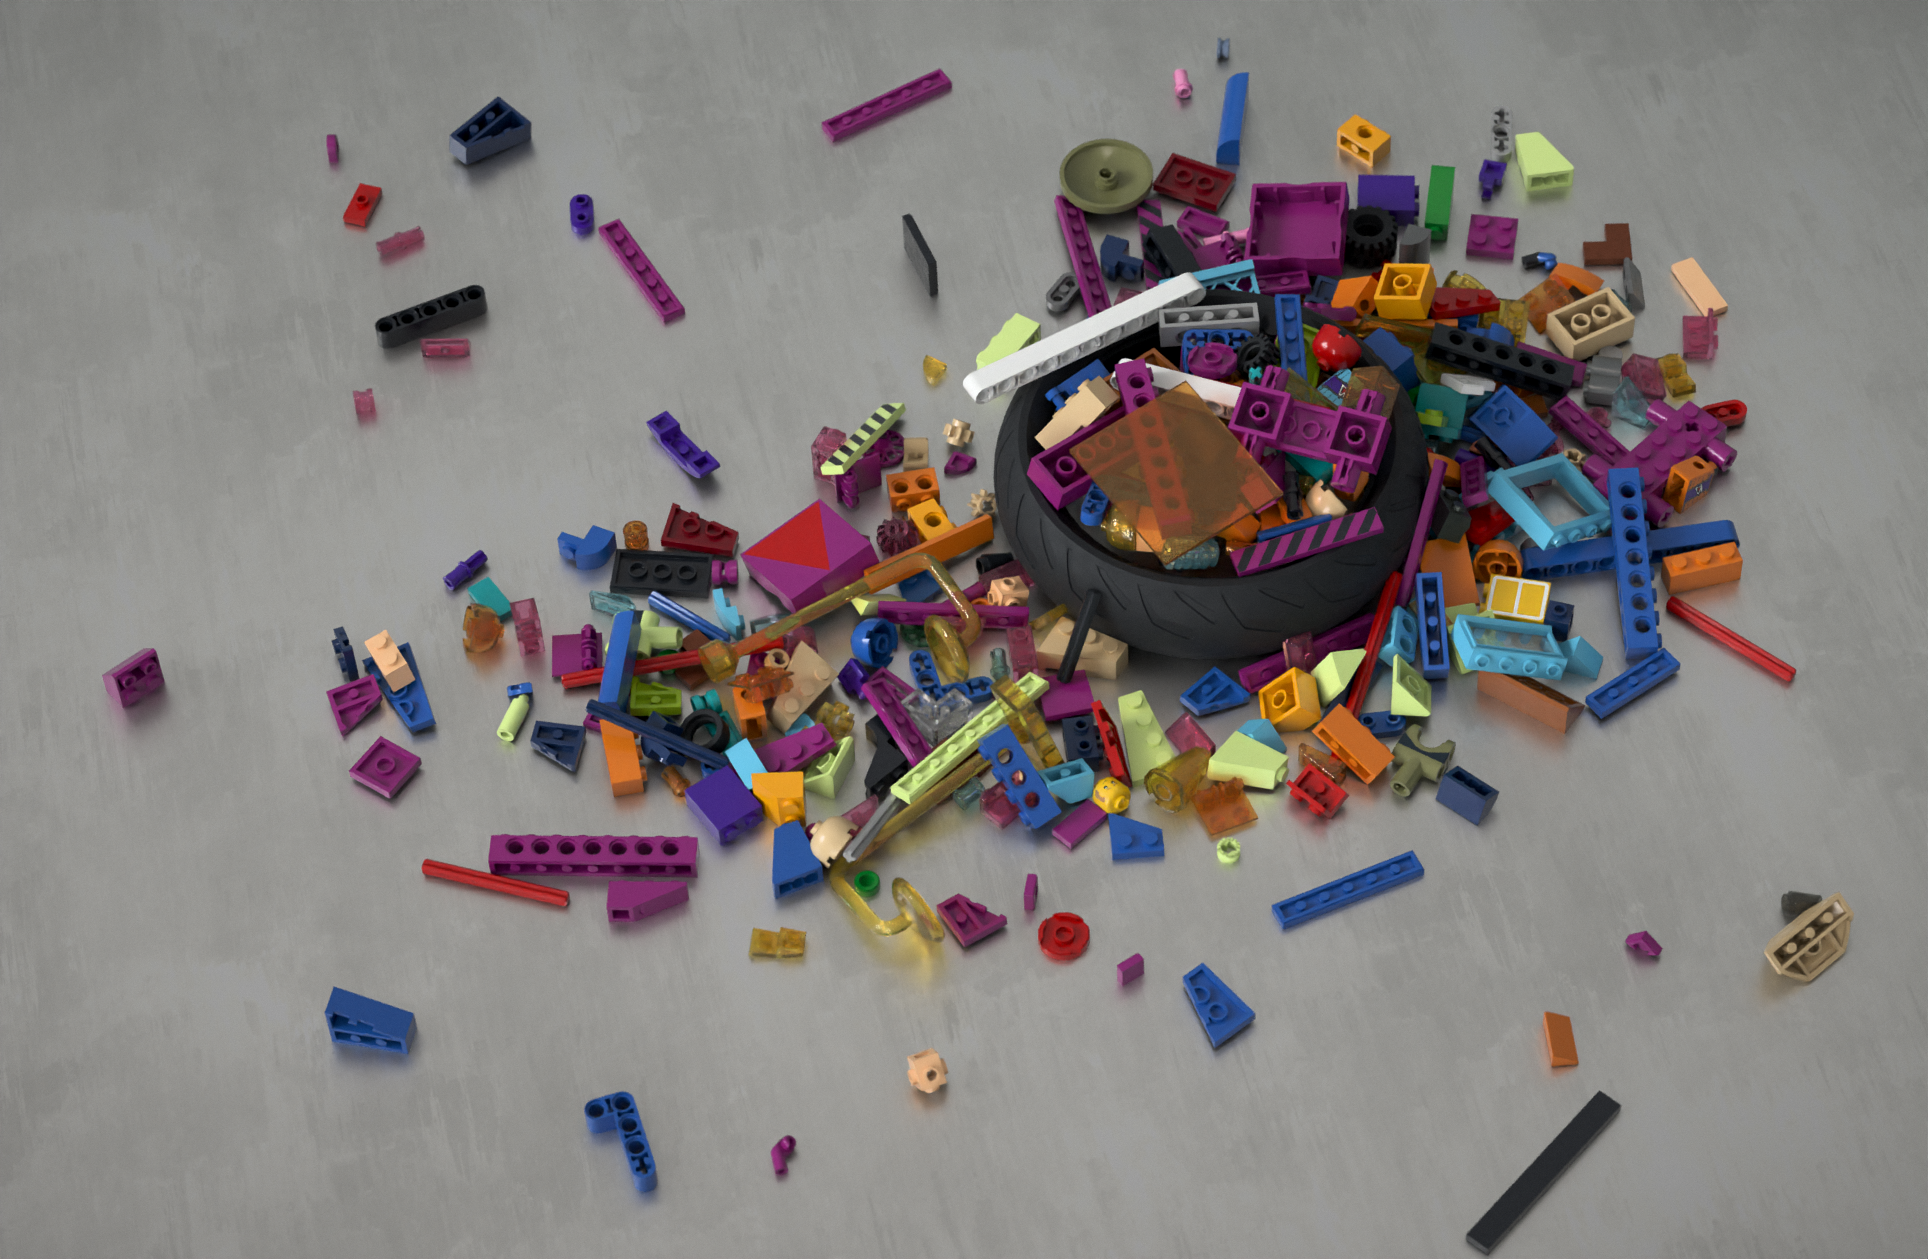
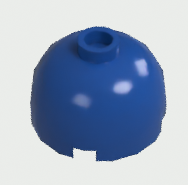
[850,617,898,669]

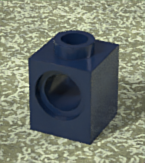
[1544,600,1575,642]

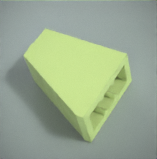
[1515,132,1574,191]
[1207,731,1289,790]

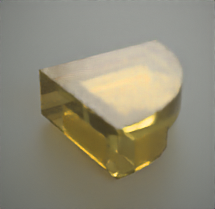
[923,355,947,385]

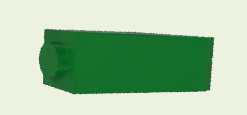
[1424,165,1455,241]

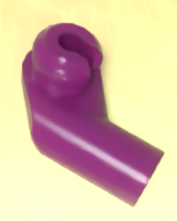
[771,1135,796,1175]

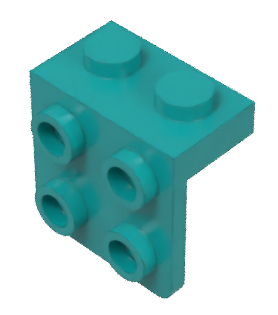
[1415,383,1468,443]

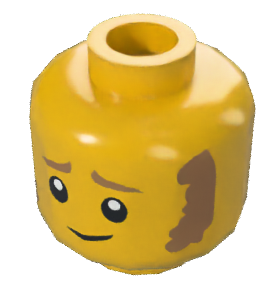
[1093,777,1131,814]

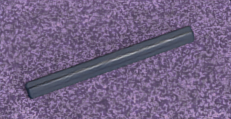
[585,699,729,769]

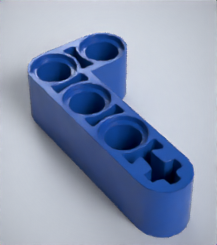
[584,1091,658,1192]

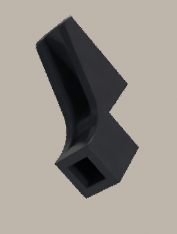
[864,714,908,803]

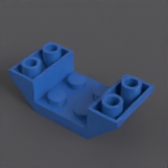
[1467,384,1558,466]

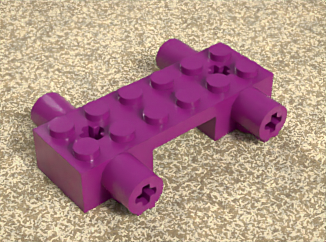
[1228,365,1392,493]
[1582,399,1737,528]

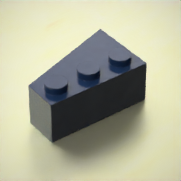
[449,96,531,165]

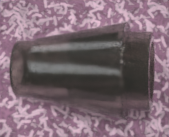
[1781,891,1823,917]

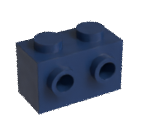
[1062,716,1104,772]

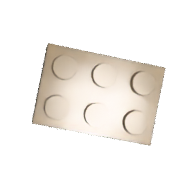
[1546,287,1635,361]

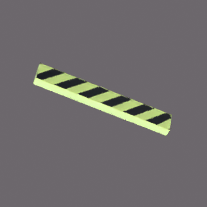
[820,403,906,475]

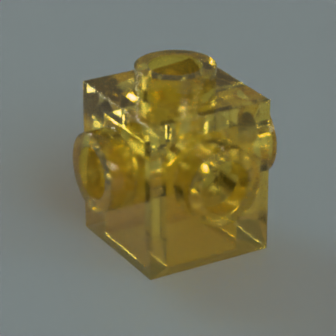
[814,700,855,739]

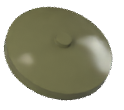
[1059,139,1153,214]

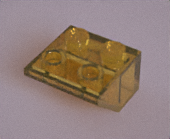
[1478,298,1530,347]

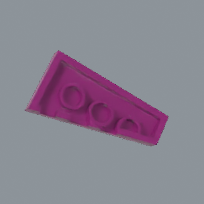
[728,723,837,796]

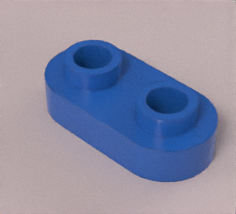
[1358,710,1406,739]

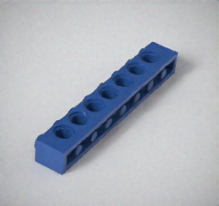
[1606,467,1662,659]

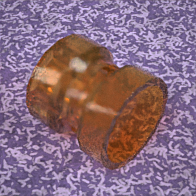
[623,520,649,550]

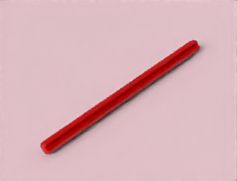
[1328,571,1403,770]
[561,634,784,689]

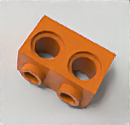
[886,467,940,513]

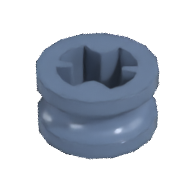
[1217,38,1230,58]

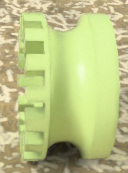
[1217,837,1240,863]

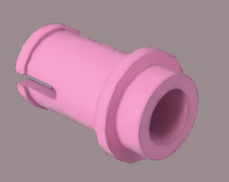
[1173,69,1193,98]

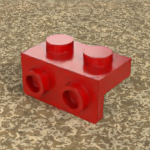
[1286,763,1350,819]

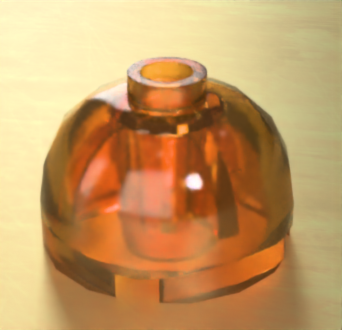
[462,603,504,653]

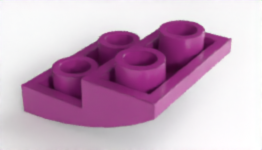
[1040,669,1094,721]

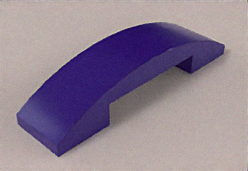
[646,411,720,478]

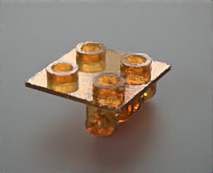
[1517,273,1575,334]
[727,666,794,704]
[1190,777,1258,836]

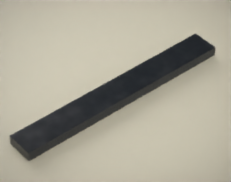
[1466,1090,1621,1255]

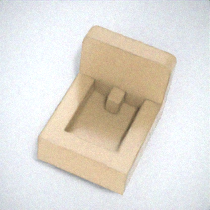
[903,437,929,472]

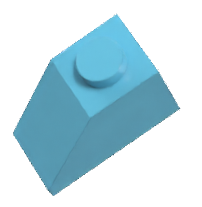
[1037,758,1094,804]

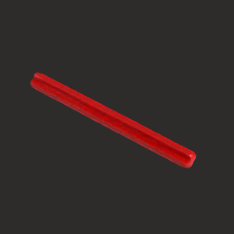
[1666,596,1797,682]
[422,859,570,906]

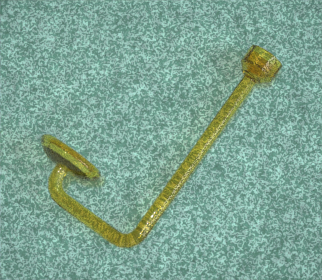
[698,553,981,684]

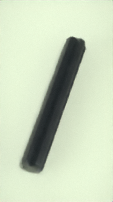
[1057,589,1101,684]

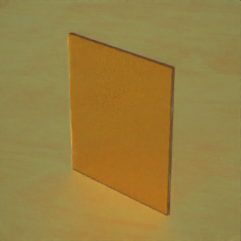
[1069,380,1283,566]

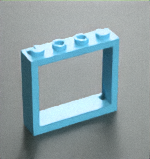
[1488,453,1611,551]

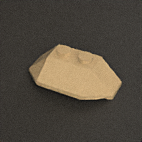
[1764,892,1854,982]

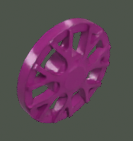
[863,429,904,467]

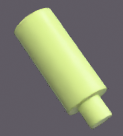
[497,694,529,741]

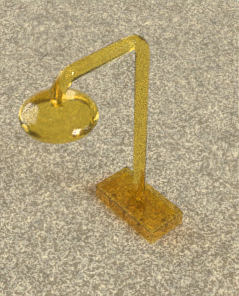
[829,674,1065,943]

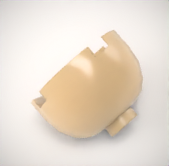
[1305,479,1352,520]
[810,816,859,868]

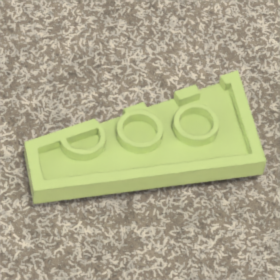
[1118,690,1180,788]

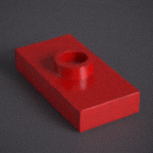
[343,183,382,226]

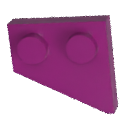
[326,674,383,736]
[936,893,1007,948]

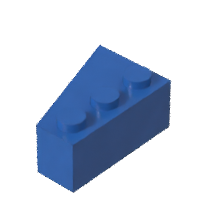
[325,986,417,1054]

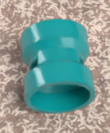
[690,689,723,714]

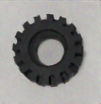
[1235,333,1280,380]

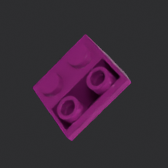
[102,648,165,708]

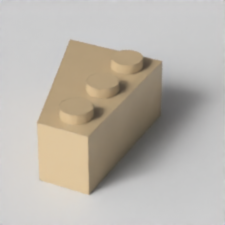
[1035,376,1120,450]
[1037,616,1128,680]
[766,640,839,734]

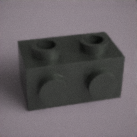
[1431,489,1472,544]

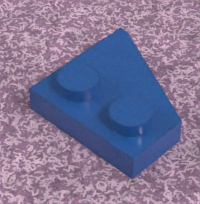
[1108,813,1164,860]

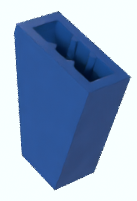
[772,820,824,899]

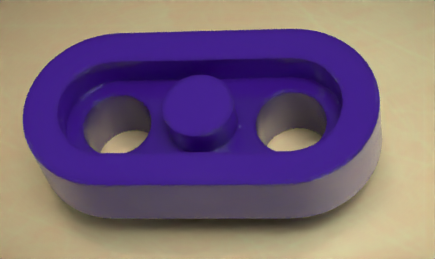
[570,194,595,235]

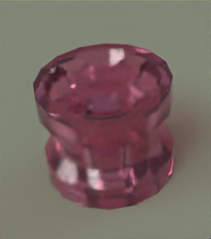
[353,388,376,414]

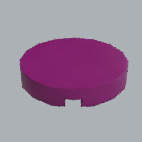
[1188,342,1238,379]

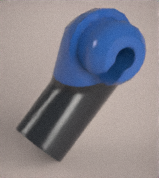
[1521,252,1558,270]

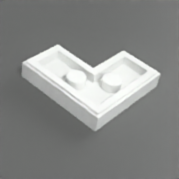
[1440,373,1496,395]

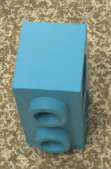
[1378,606,1418,667]

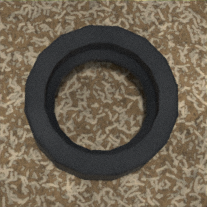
[680,709,730,754]

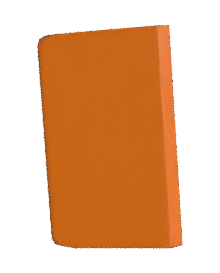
[1543,1012,1579,1067]

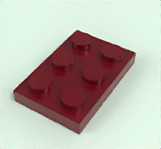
[1153,153,1236,212]

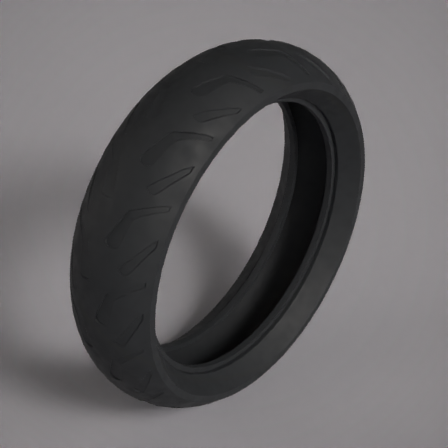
[993,289,1429,659]

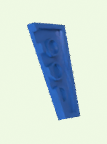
[362,642,436,733]

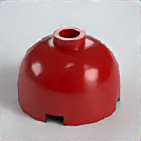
[1312,324,1362,372]

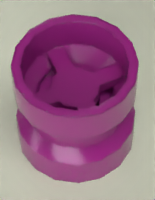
[712,560,739,585]

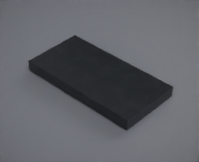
[610,549,715,598]

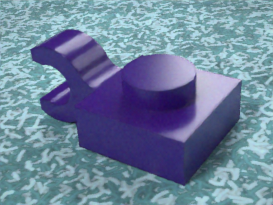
[1478,159,1507,199]
[837,658,870,700]

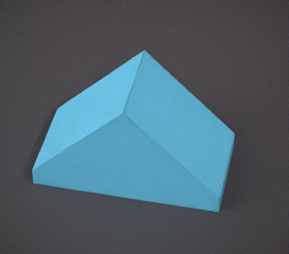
[1558,636,1603,679]
[1237,719,1287,754]

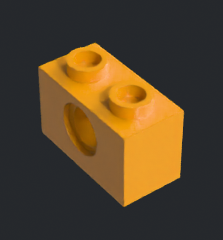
[1337,114,1391,168]
[907,498,957,544]

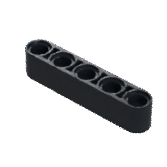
[375,285,487,349]

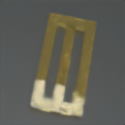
[1029,603,1068,630]

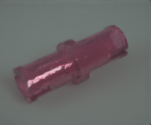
[376,226,425,256]

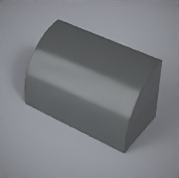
[1399,224,1431,264]

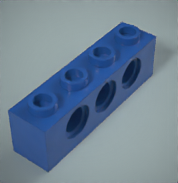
[977,724,1061,829]

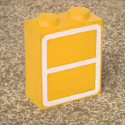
[1479,574,1551,637]

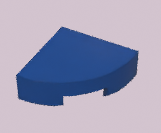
[507,682,533,696]

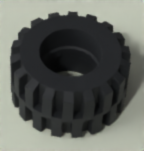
[1344,205,1398,268]

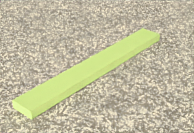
[890,672,1049,804]

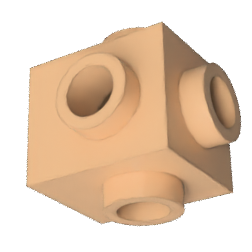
[987,576,1029,607]
[907,1048,948,1093]

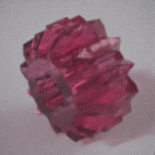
[876,516,918,557]

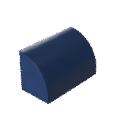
[1436,766,1499,825]

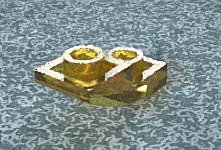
[1655,353,1696,398]
[748,927,806,958]

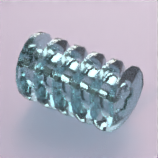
[1161,537,1219,569]

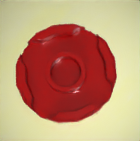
[1038,912,1090,960]

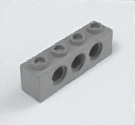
[1159,303,1259,347]

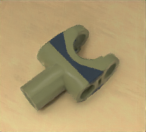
[1390,724,1456,797]

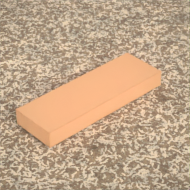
[1671,257,1728,319]

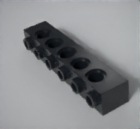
[1424,322,1575,401]

